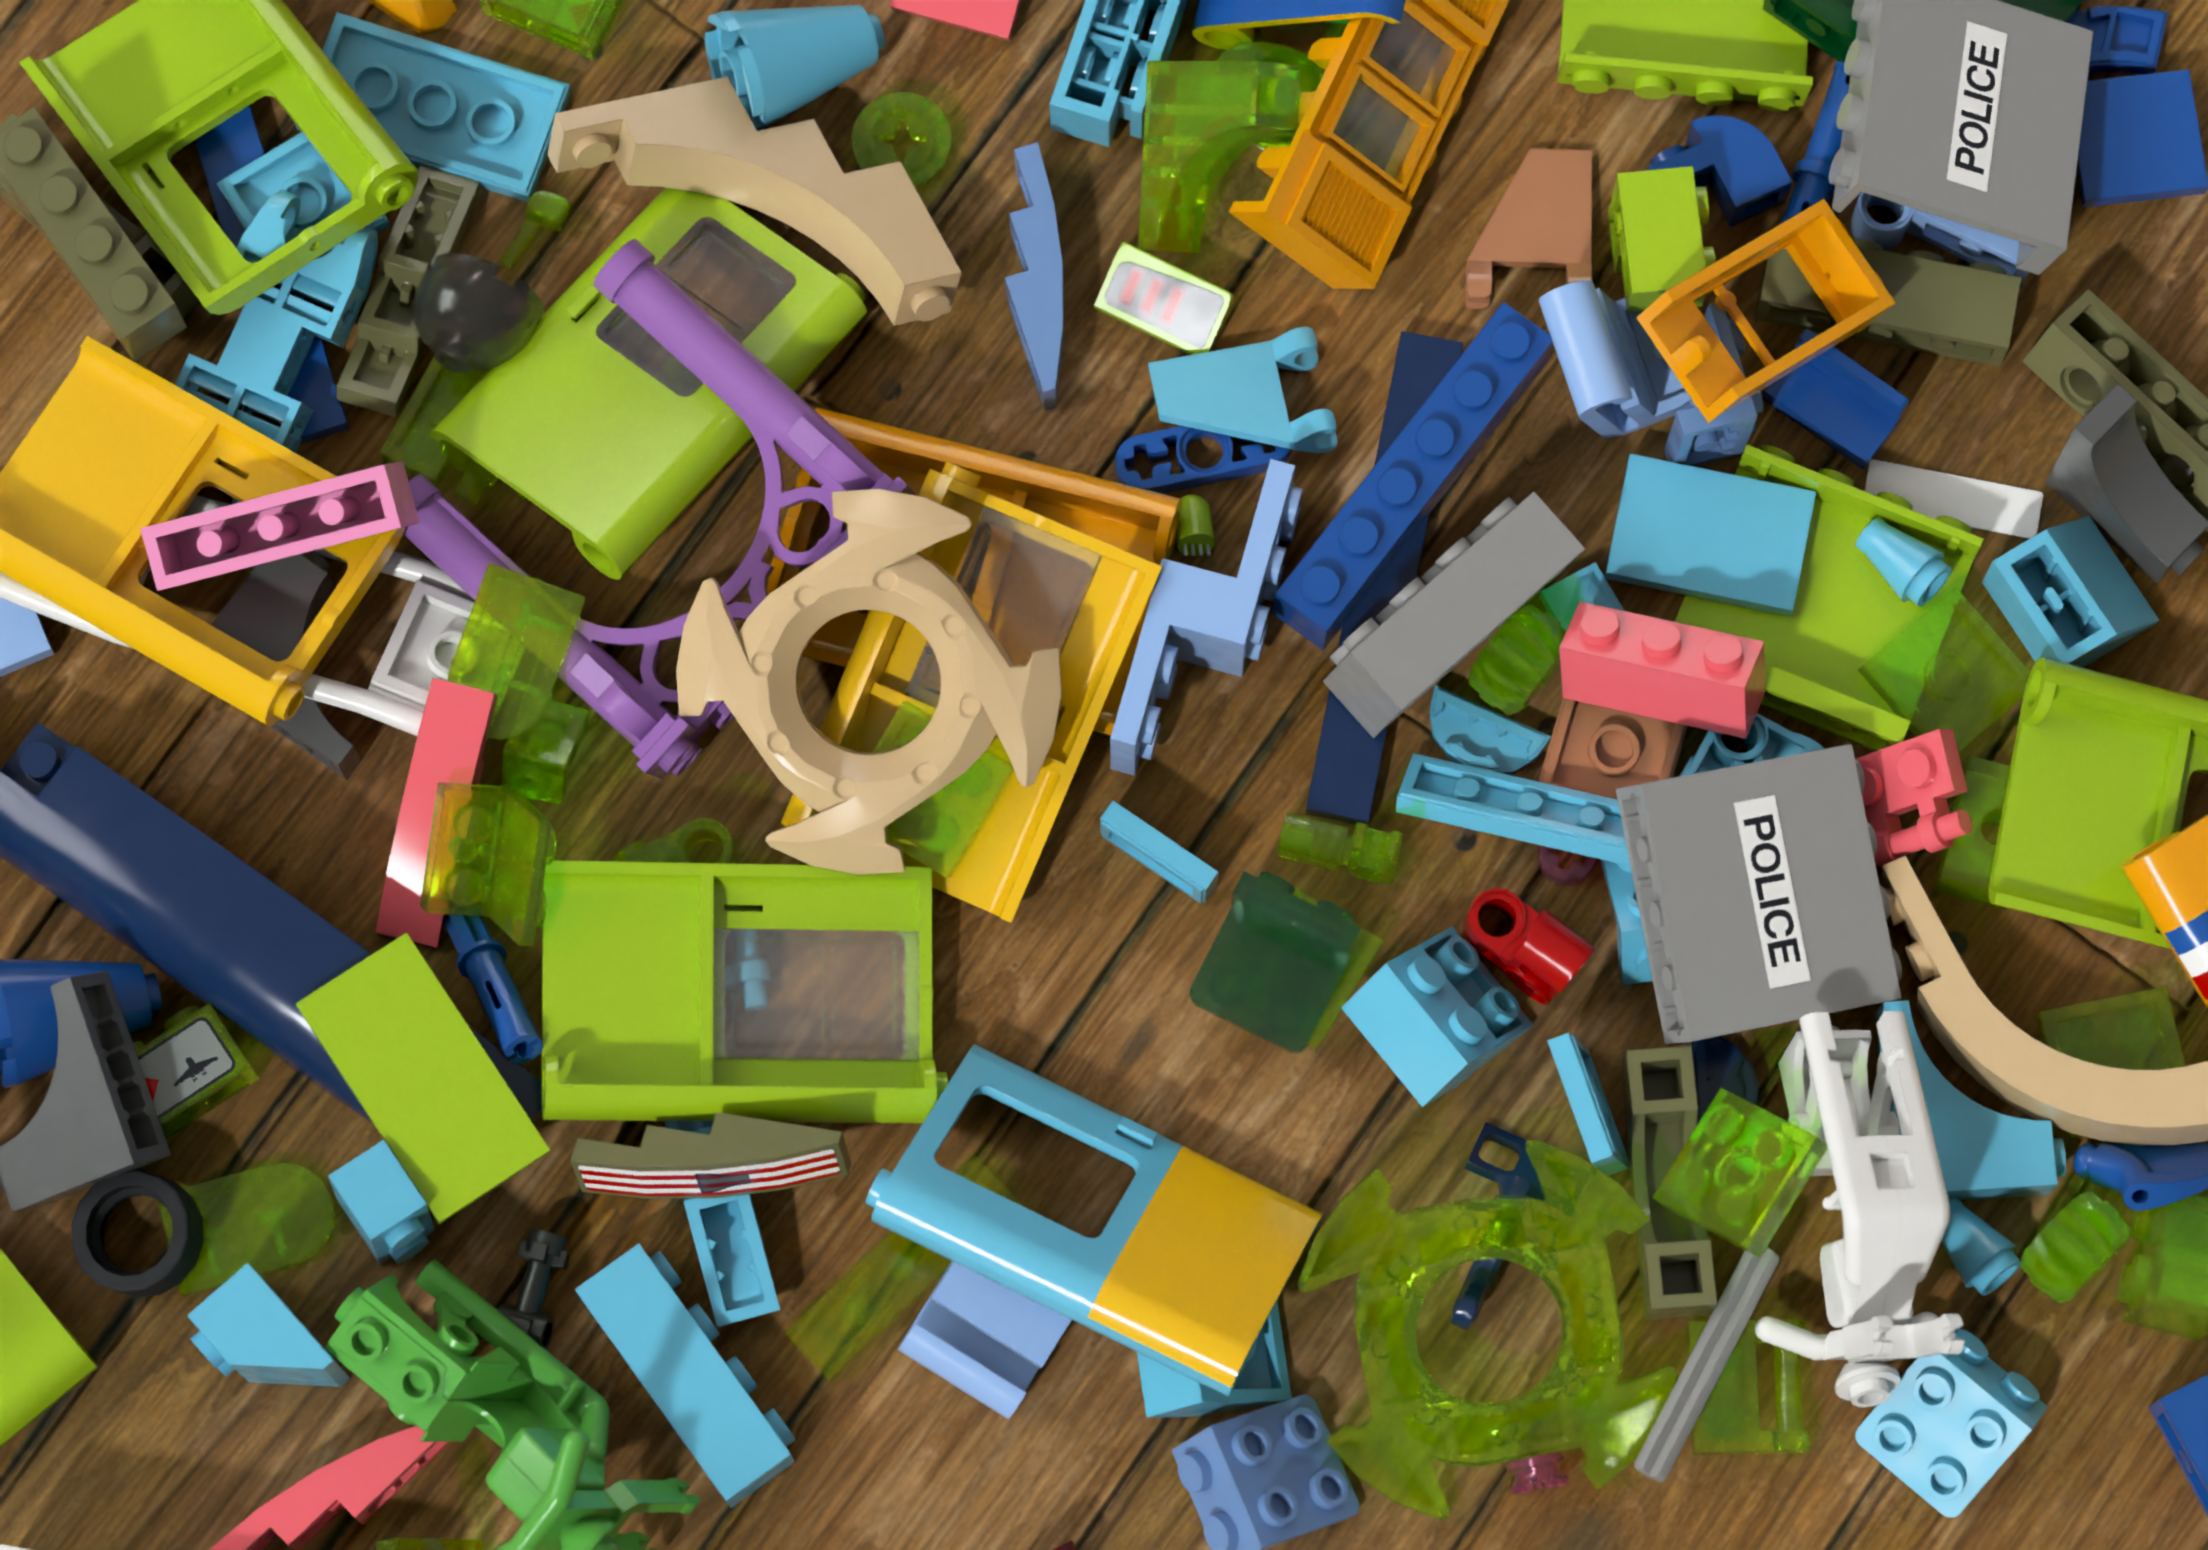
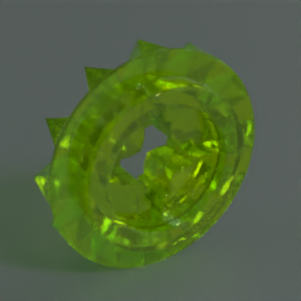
[852,92,952,185]

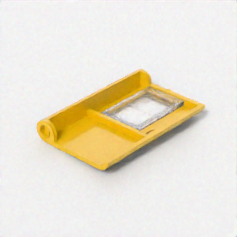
[781,461,1162,923]

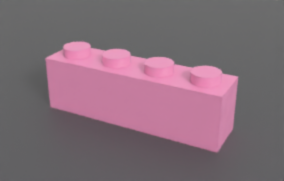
[140,461,420,591]

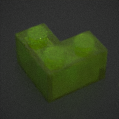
[2116,1195,2208,1341]

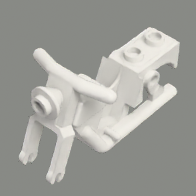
[1755,1011,1965,1407]

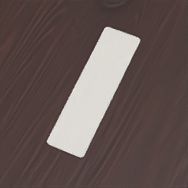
[1865,460,2043,539]

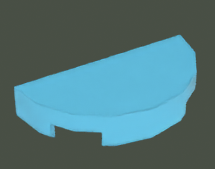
[1428,685,1551,775]

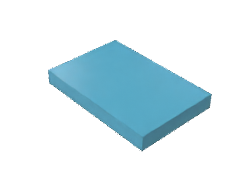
[1604,454,1816,617]

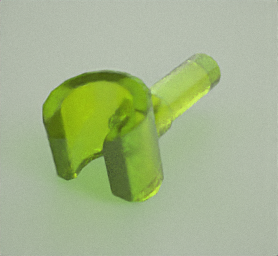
[499,190,570,270]

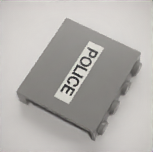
[1829,0,2093,275]
[1616,744,1902,1044]

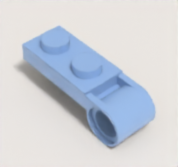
[1850,192,2029,287]

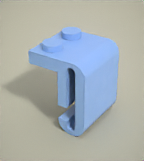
[1539,280,1692,438]
[897,1261,1071,1419]

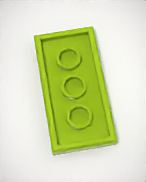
[295,932,550,1225]

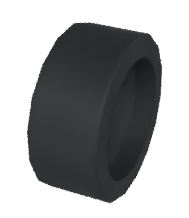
[71,1169,204,1297]

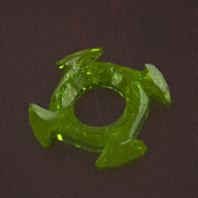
[1297,1139,1678,1520]

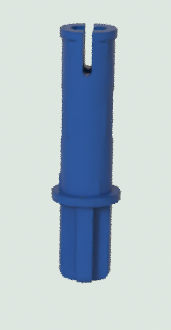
[444,902,543,1064]

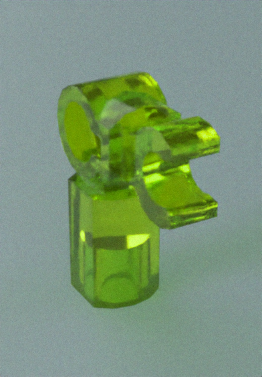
[1277,813,1403,884]

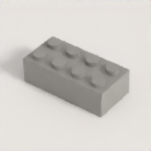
[1322,491,1585,739]

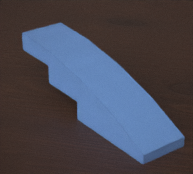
[1005,142,1064,411]

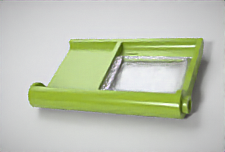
[541,860,948,1123]

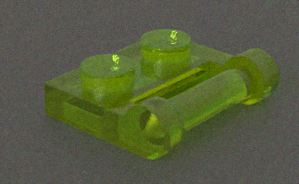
[1687,1319,1811,1455]

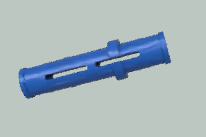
[1779,61,1850,225]

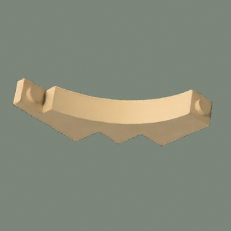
[547,76,961,326]

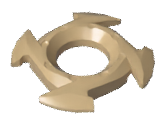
[676,488,1062,875]

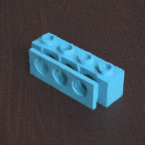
[1050,0,1189,147]

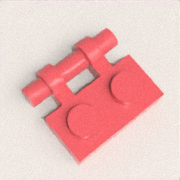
[1855,729,1973,868]

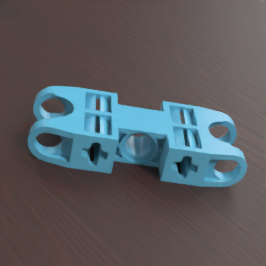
[175,190,378,504]

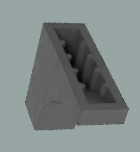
[2045,384,2208,584]
[211,551,362,780]
[0,971,171,1212]

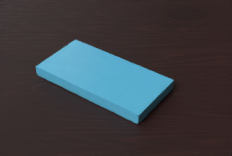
[295,12,572,203]

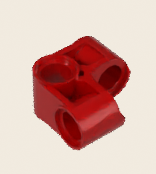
[1463,888,1595,1006]

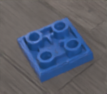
[2076,70,2208,208]

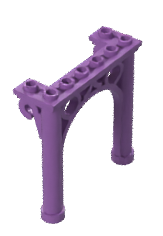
[402,239,917,779]

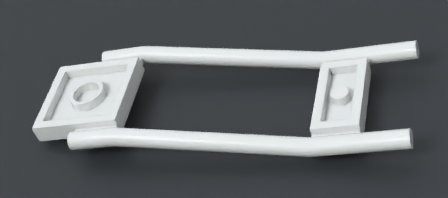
[0,495,527,740]

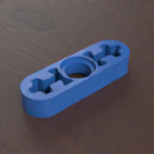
[1115,420,1293,494]

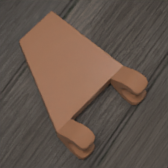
[1465,148,1593,310]

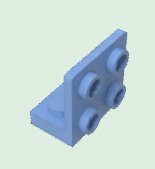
[1664,302,1763,467]

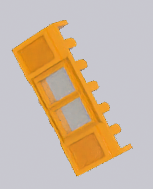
[1229,0,1509,289]

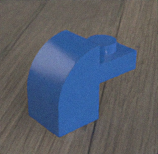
[1646,115,1792,227]

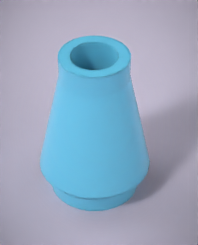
[1855,517,1952,607]
[1941,1197,2022,1296]

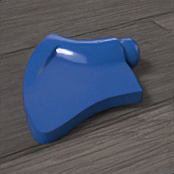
[2073,1141,2208,1211]

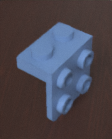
[1171,1395,1359,1550]

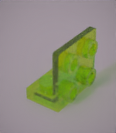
[420,782,556,946]

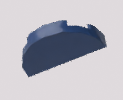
[1689,1035,1759,1158]

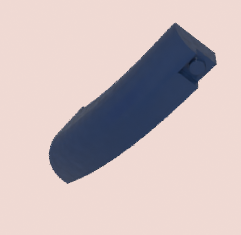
[0,722,542,1125]

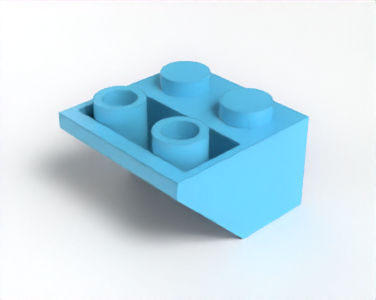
[1982,516,2159,668]
[1341,927,1533,1107]

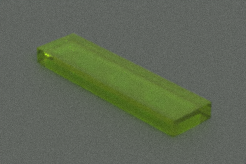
[785,1155,1020,1382]

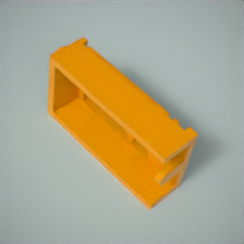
[1636,199,1896,423]

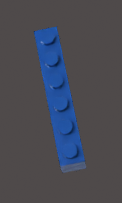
[1272,302,1553,650]

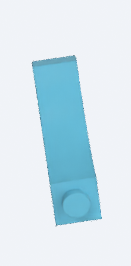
[1875,1000,2066,1201]

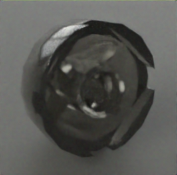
[412,253,544,373]

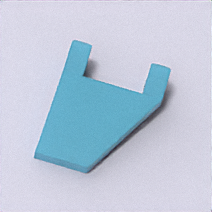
[1148,327,1338,453]

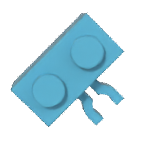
[328,1140,435,1265]

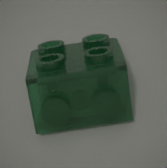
[1189,871,1361,1054]

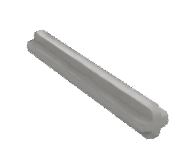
[1634,1242,1779,1483]

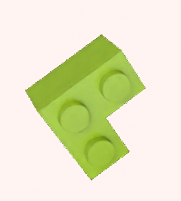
[1607,166,1716,313]

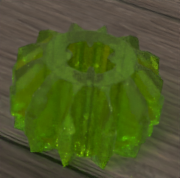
[1469,604,1566,716]
[2020,1191,2131,1303]

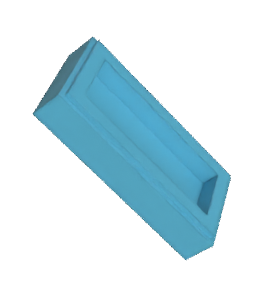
[1100,801,1219,904]

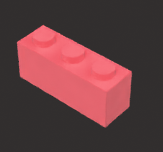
[1559,601,1766,739]

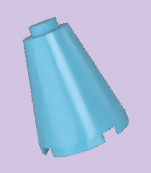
[705,5,885,131]

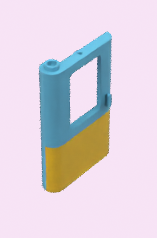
[865,1044,1323,1396]

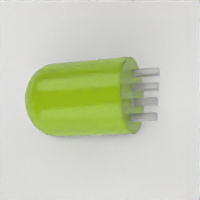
[1176,494,1215,556]

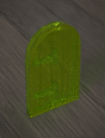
[448,563,586,740]
[157,1163,335,1296]

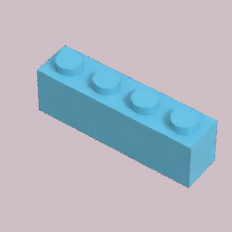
[575,1243,796,1508]

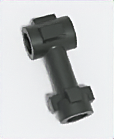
[497,1229,571,1350]

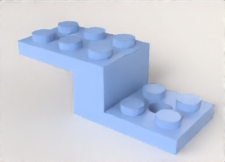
[1110,459,1303,776]

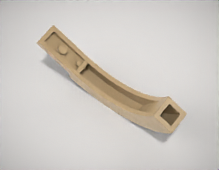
[1881,856,2208,1146]

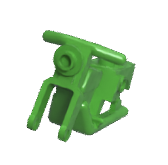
[324,1259,700,1550]

